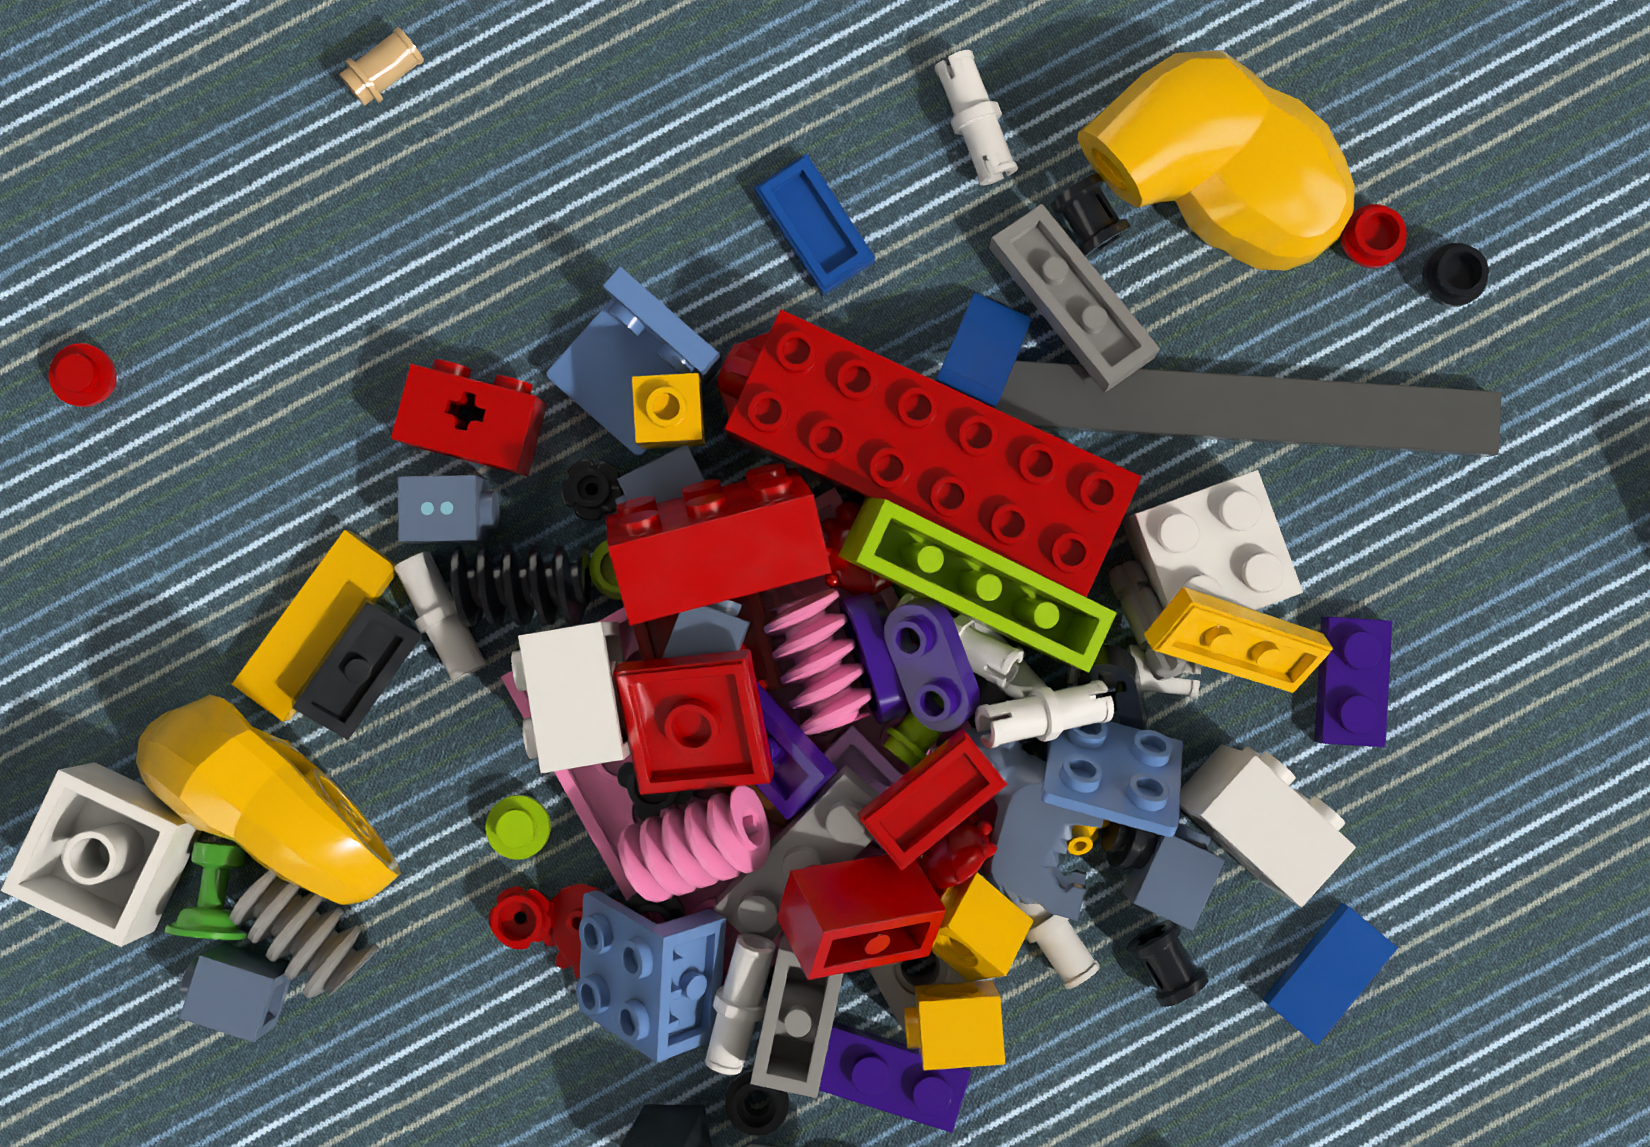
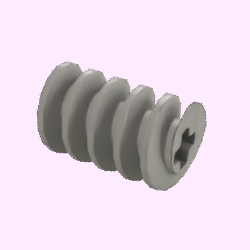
[229,871,379,999]

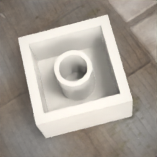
[1121,470,1303,610]
[511,621,631,773]
[1179,744,1356,908]
[1,762,202,947]

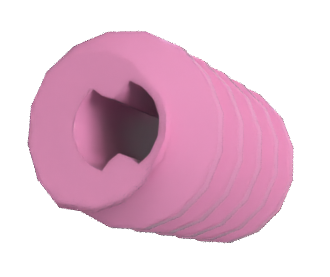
[763,589,873,735]
[618,785,770,903]

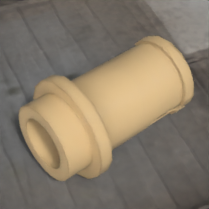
[339,27,424,106]

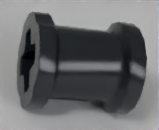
[1050,173,1131,258]
[1126,920,1209,1007]

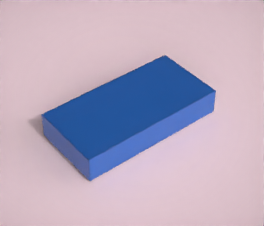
[754,153,875,296]
[936,293,1032,408]
[1262,903,1398,1046]

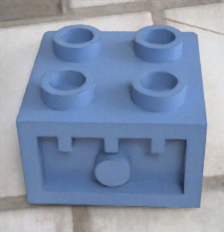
[547,267,723,457]
[1039,721,1183,837]
[576,890,726,1063]

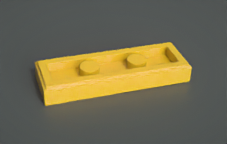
[231,530,397,722]
[1144,587,1333,693]

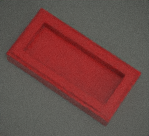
[856,728,1008,871]

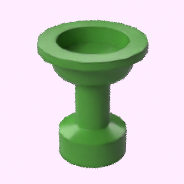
[165,841,247,940]

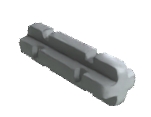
[1109,560,1186,681]

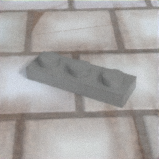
[989,204,1160,393]
[713,765,880,941]

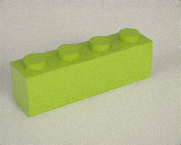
[838,497,1117,673]

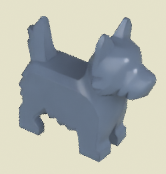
[931,728,1104,921]

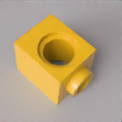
[632,373,706,449]
[931,872,1034,981]
[904,980,1005,1070]

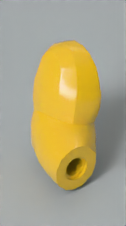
[1077,50,1355,271]
[136,694,401,905]

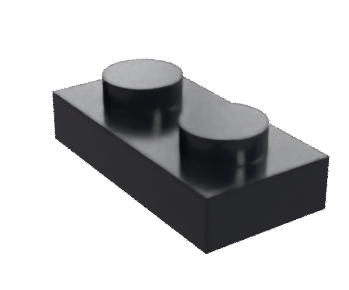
[292,597,422,740]

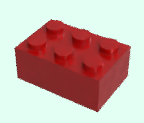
[606,463,832,626]

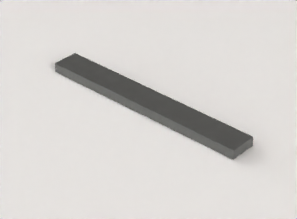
[995,361,1502,457]

